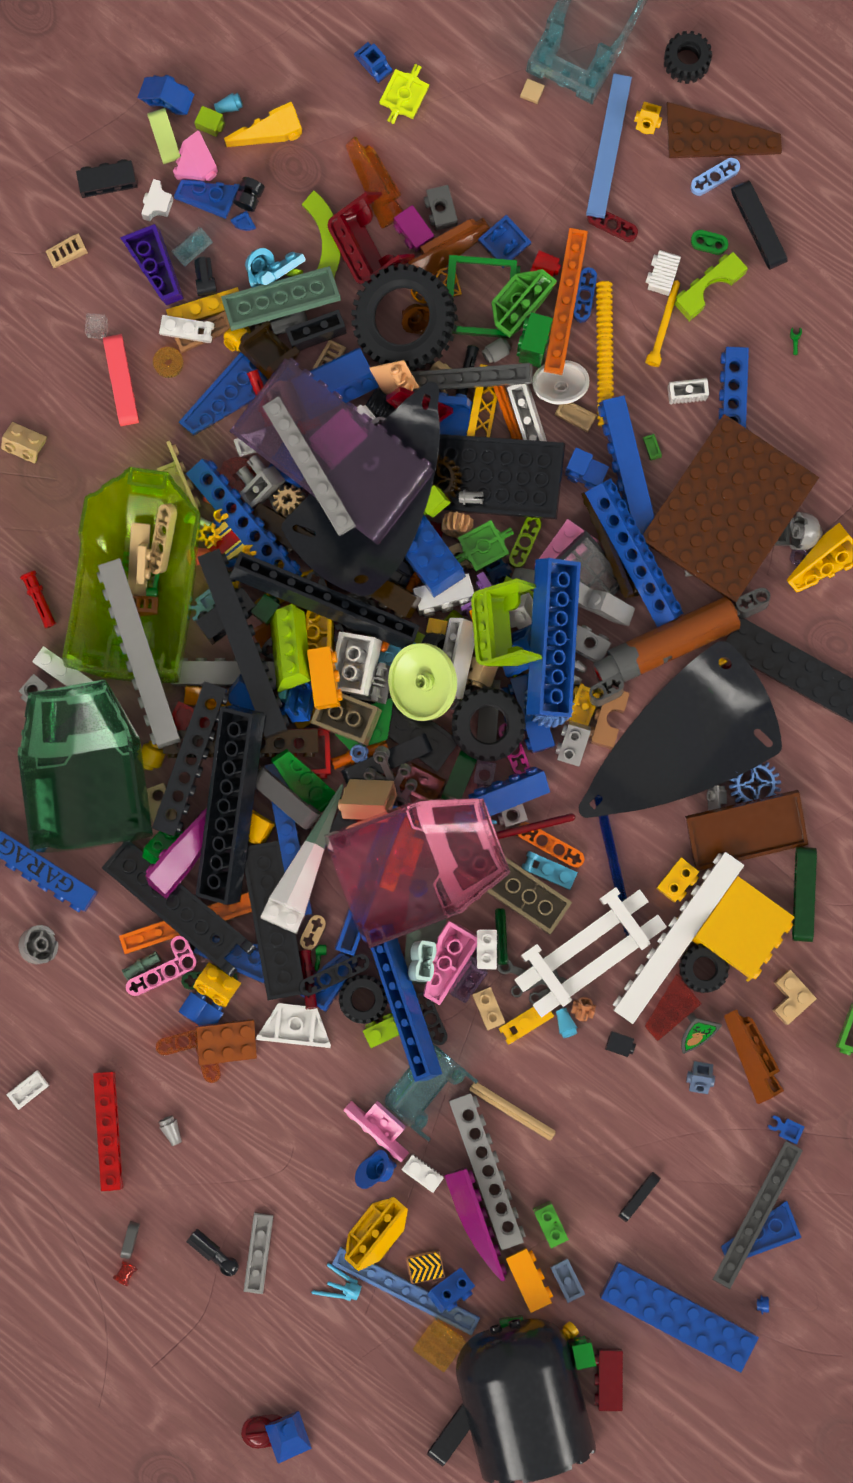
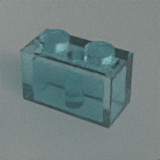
[171,227,213,267]

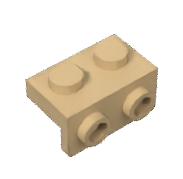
[1,422,47,463]

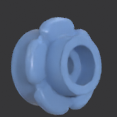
[350,744,369,763]

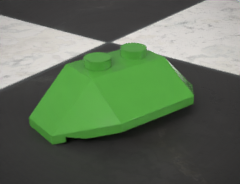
[491,269,557,338]

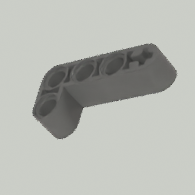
[256,766,322,830]

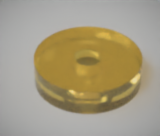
[153,347,184,378]

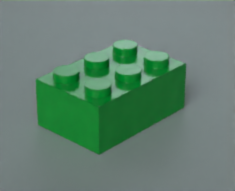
[516,312,553,368]

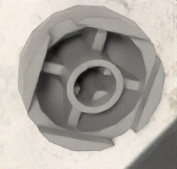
[789,512,822,550]
[18,925,58,965]

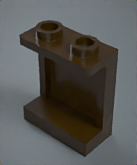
[238,321,300,381]

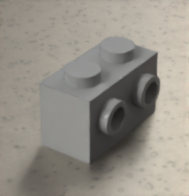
[555,720,591,767]

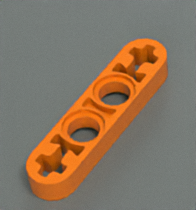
[518,822,585,868]

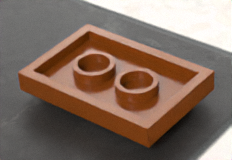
[195,1019,257,1066]

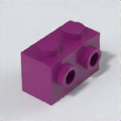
[393,205,434,253]

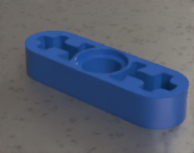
[573,267,597,323]

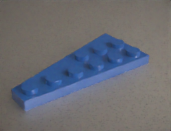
[179,352,296,436]

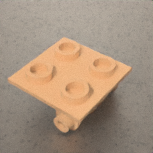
[369,360,419,395]

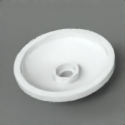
[532,360,589,404]

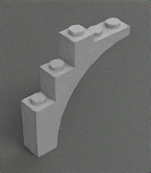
[511,567,635,626]

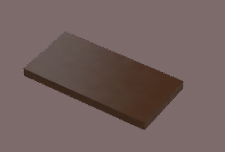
[685,790,809,871]

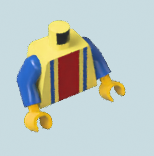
[207,508,257,568]

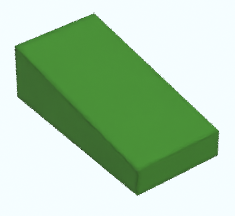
[643,434,662,461]

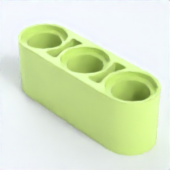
[147,108,181,164]

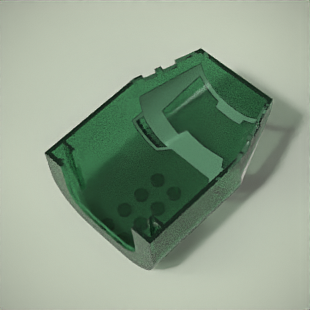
[18,680,153,853]

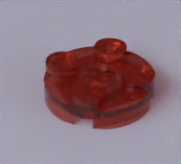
[219,457,257,493]

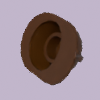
[402,304,430,335]

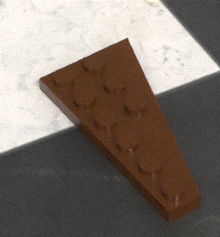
[666,102,782,158]

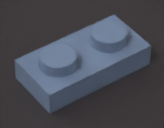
[550,1258,585,1303]

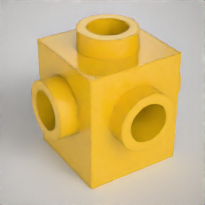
[634,101,662,135]

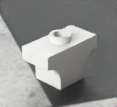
[141,179,173,221]

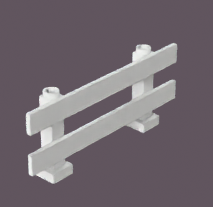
[514,887,667,1018]

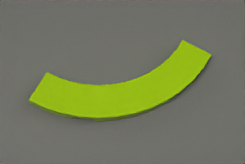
[302,190,341,278]

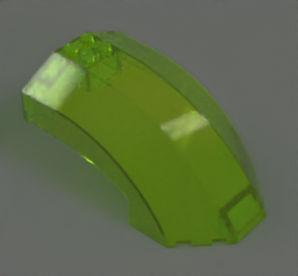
[62,467,200,683]

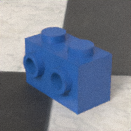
[427,1268,475,1314]

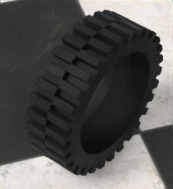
[351,264,458,371]

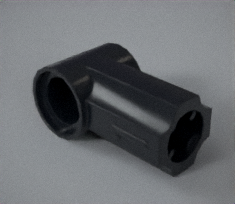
[194,257,217,296]

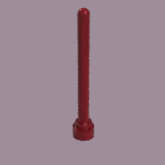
[486,813,575,845]

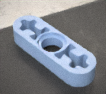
[690,158,740,196]

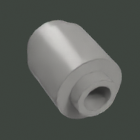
[482,338,511,364]

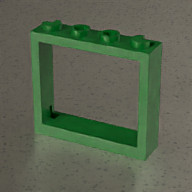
[447,255,521,339]

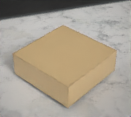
[520,79,545,104]

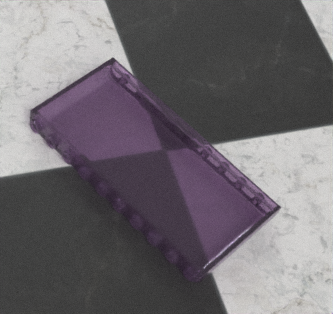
[230,357,434,545]

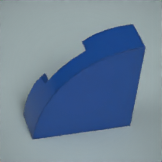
[230,211,256,231]

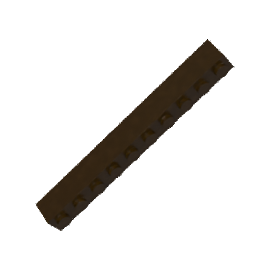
[253,503,422,619]

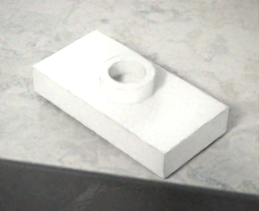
[6,1070,50,1110]

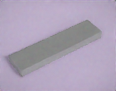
[243,1213,274,1294]

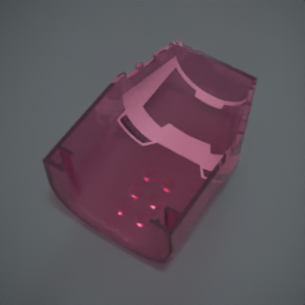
[324,798,510,948]

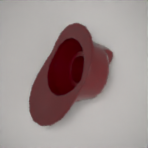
[241,1414,282,1449]

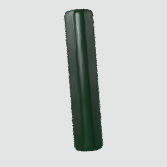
[495,908,508,965]

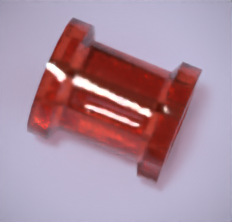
[113,1260,138,1286]

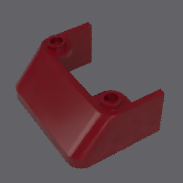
[328,192,415,284]

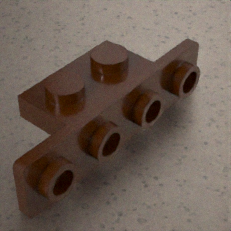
[383,763,455,814]

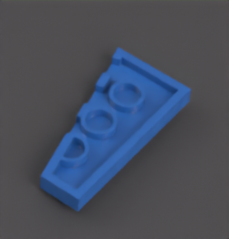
[193,937,265,984]
[721,1201,802,1259]

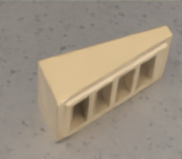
[46,233,88,268]
[312,340,346,370]

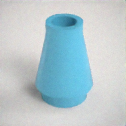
[214,93,243,113]
[556,1008,578,1038]

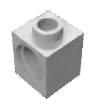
[19,674,50,705]
[497,803,528,829]

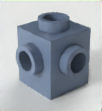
[686,1061,715,1094]

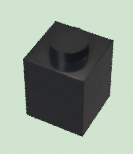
[605,1031,636,1057]

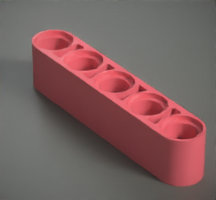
[103,334,139,427]

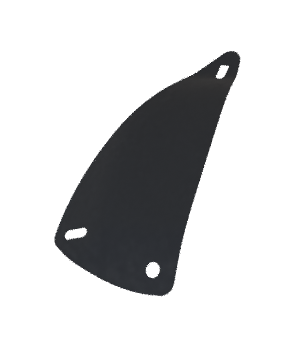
[281,382,440,596]
[579,641,782,818]

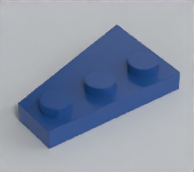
[301,952,358,1012]

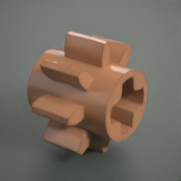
[571,997,596,1021]

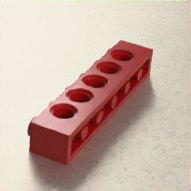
[93,1071,123,1191]

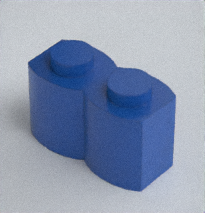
[178,991,224,1025]

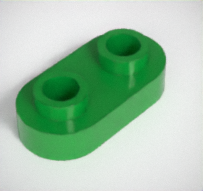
[691,230,728,255]

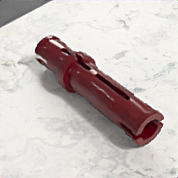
[299,950,318,1010]

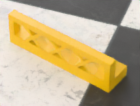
[467,364,497,437]

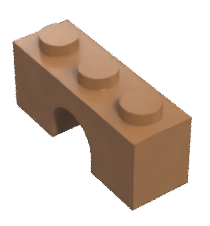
[589,691,630,749]

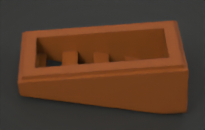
[133,595,159,616]

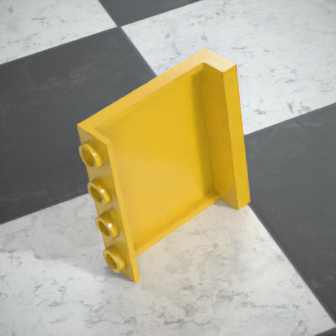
[692,876,794,981]

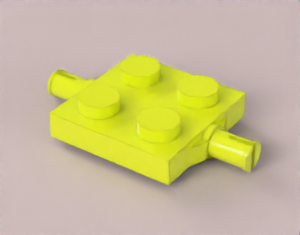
[379,64,429,124]

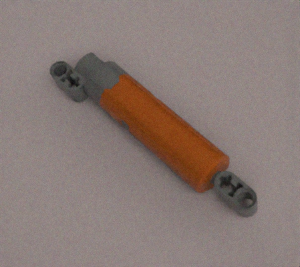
[589,588,770,706]

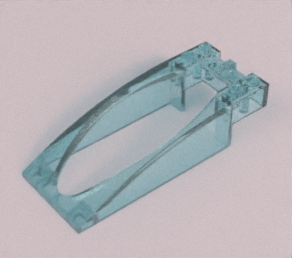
[526,0,647,104]

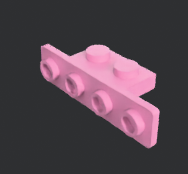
[344,1101,409,1162]

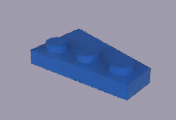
[174,180,240,219]

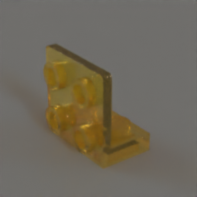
[413,1317,467,1372]

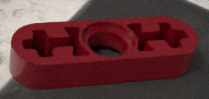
[587,211,638,242]

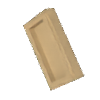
[555,402,597,433]

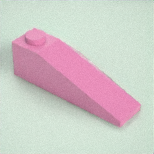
[173,131,218,182]
[423,920,477,1005]

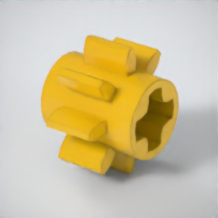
[198,523,222,547]

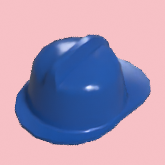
[355,1150,397,1189]

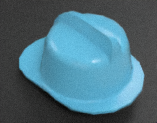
[245,248,276,288]

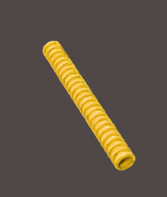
[596,281,614,427]

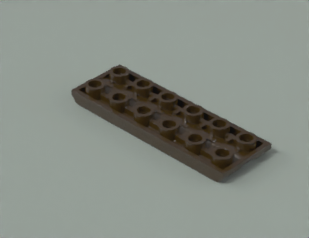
[581,492,640,599]

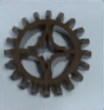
[432,455,463,502]

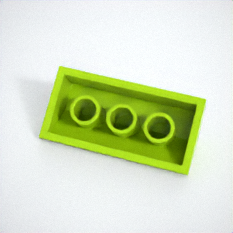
[270,604,311,692]

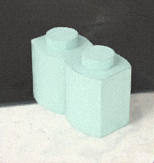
[408,940,436,982]

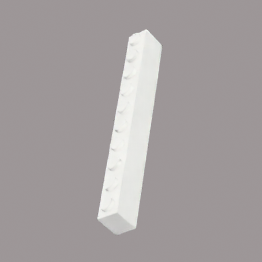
[613,852,744,1024]

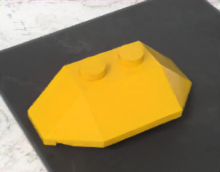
[344,1197,408,1271]

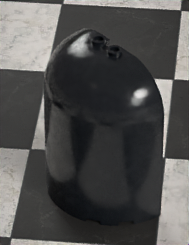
[456,1318,596,1483]

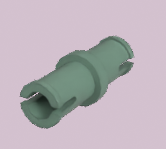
[122,951,162,981]

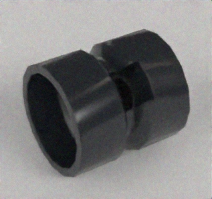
[232,177,265,212]

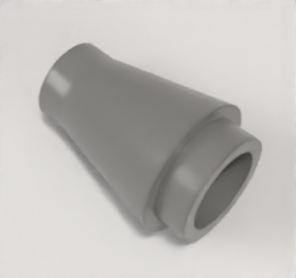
[159,1115,182,1146]

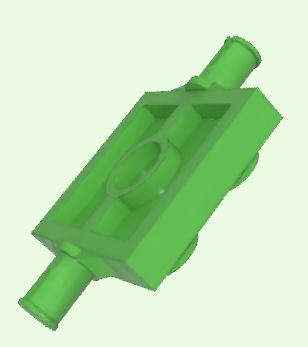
[455,520,514,572]

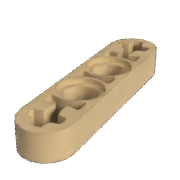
[148,503,177,574]

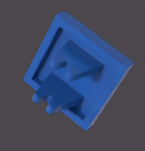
[478,215,531,268]

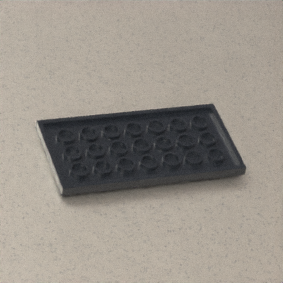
[433,434,565,519]

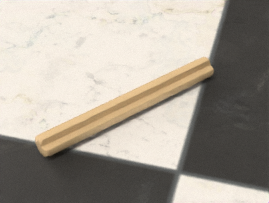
[469,1081,555,1140]

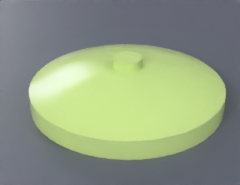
[388,643,457,721]

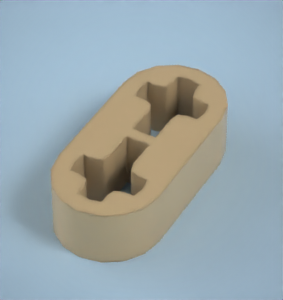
[300,915,326,950]

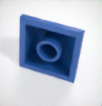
[265,1411,312,1463]

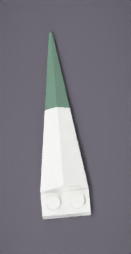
[261,784,343,934]

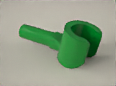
[790,327,802,355]
[146,573,160,597]
[314,945,327,972]

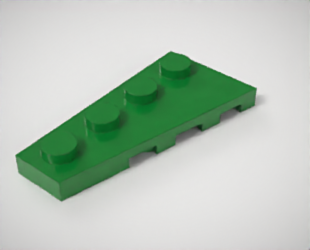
[271,749,341,812]

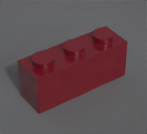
[594,1348,623,1411]

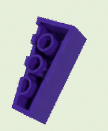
[120,224,184,305]

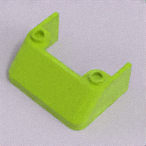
[471,578,542,666]

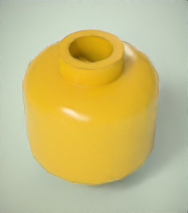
[224,327,251,351]
[138,741,166,771]

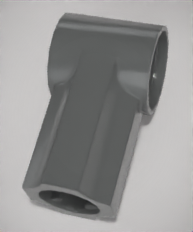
[270,311,308,336]

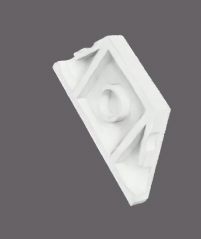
[256,1003,331,1048]

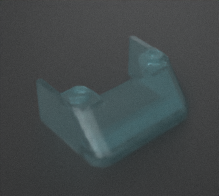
[385,1044,478,1142]

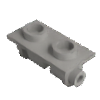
[707,785,727,811]

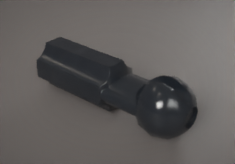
[186,1229,239,1276]

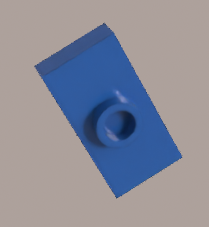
[354,42,393,83]

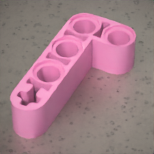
[126,936,198,996]

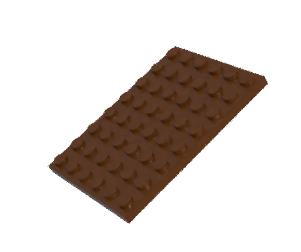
[643,414,820,603]

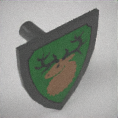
[681,1013,722,1054]

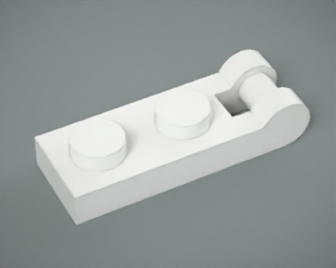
[159,315,215,343]

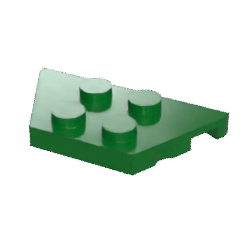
[334,698,394,750]

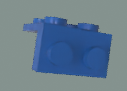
[430,392,473,436]

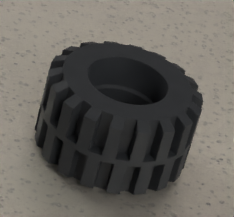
[664,31,712,84]
[679,944,730,993]
[339,975,388,1024]

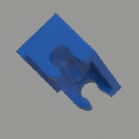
[284,682,314,722]

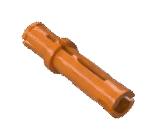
[331,740,388,770]

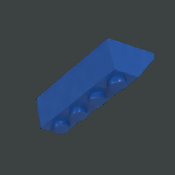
[291,347,379,420]

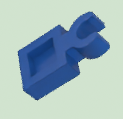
[767,1115,805,1144]

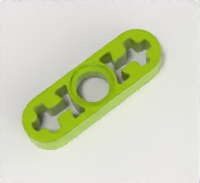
[509,517,541,568]

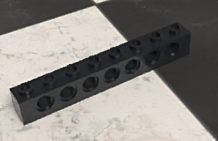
[152,681,230,836]

